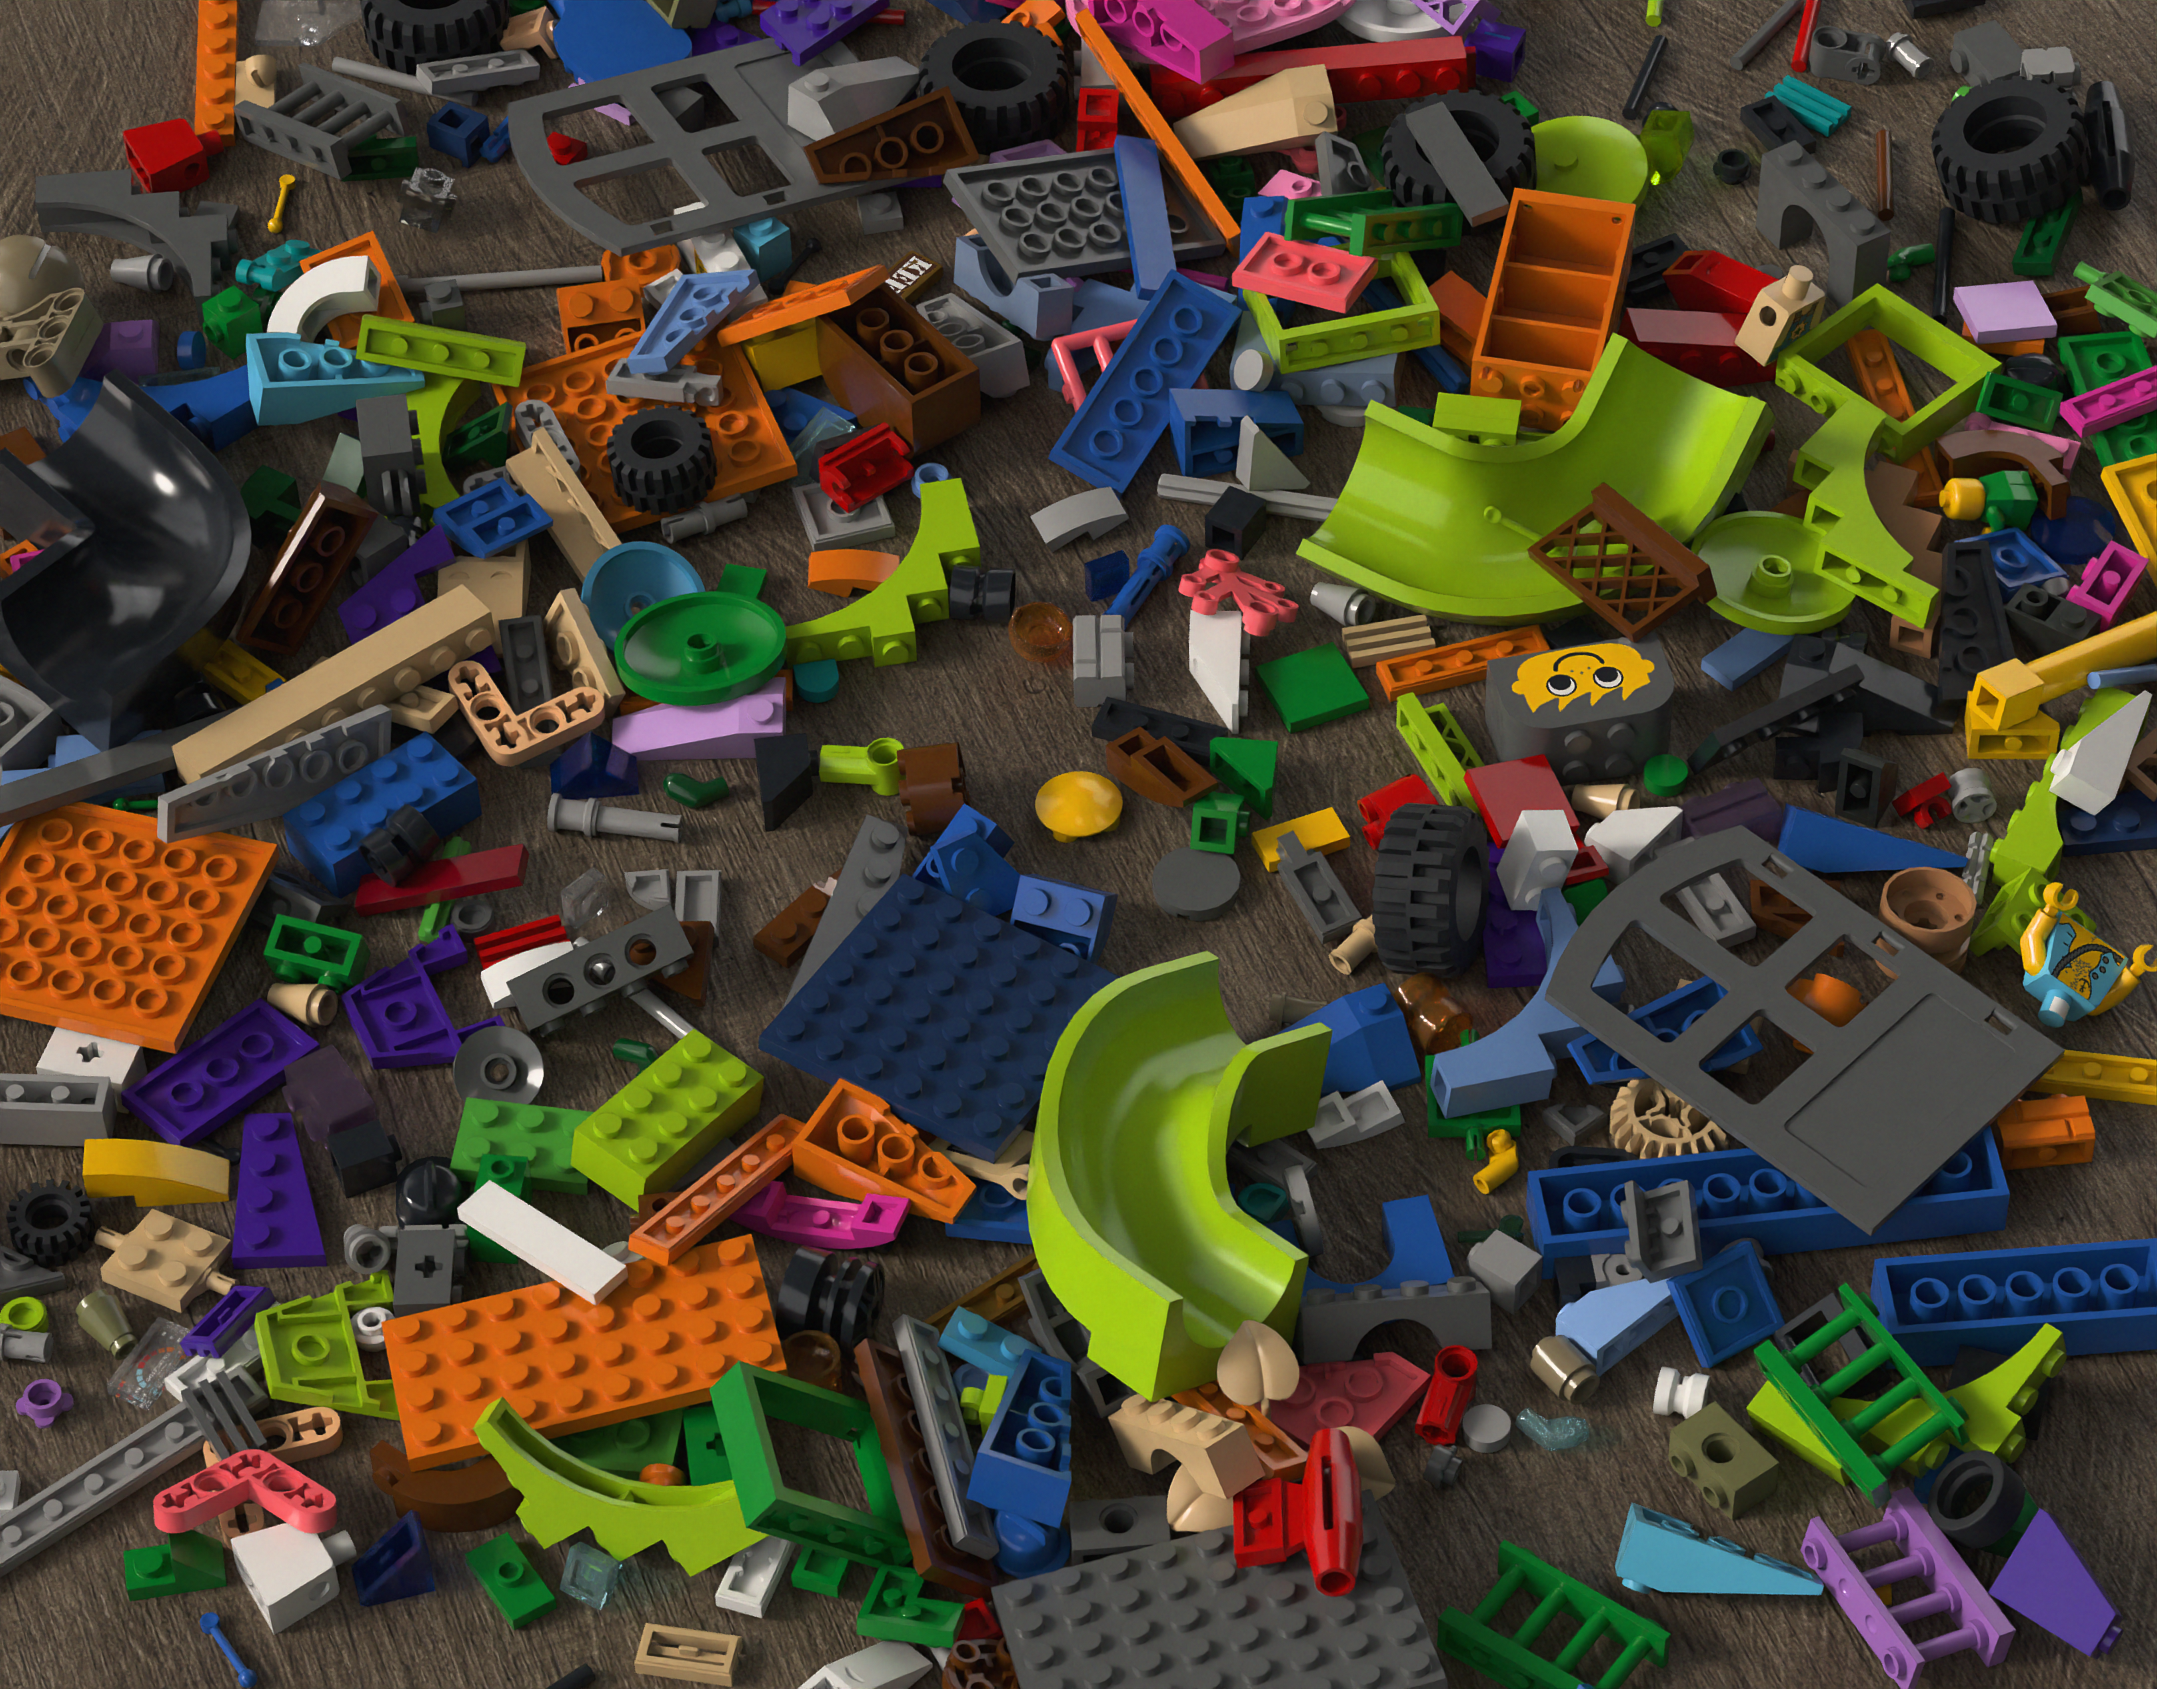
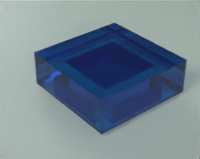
[1085,550,1130,602]

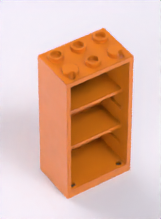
[1470,188,1636,431]

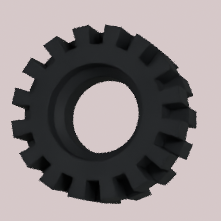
[6,1179,96,1268]

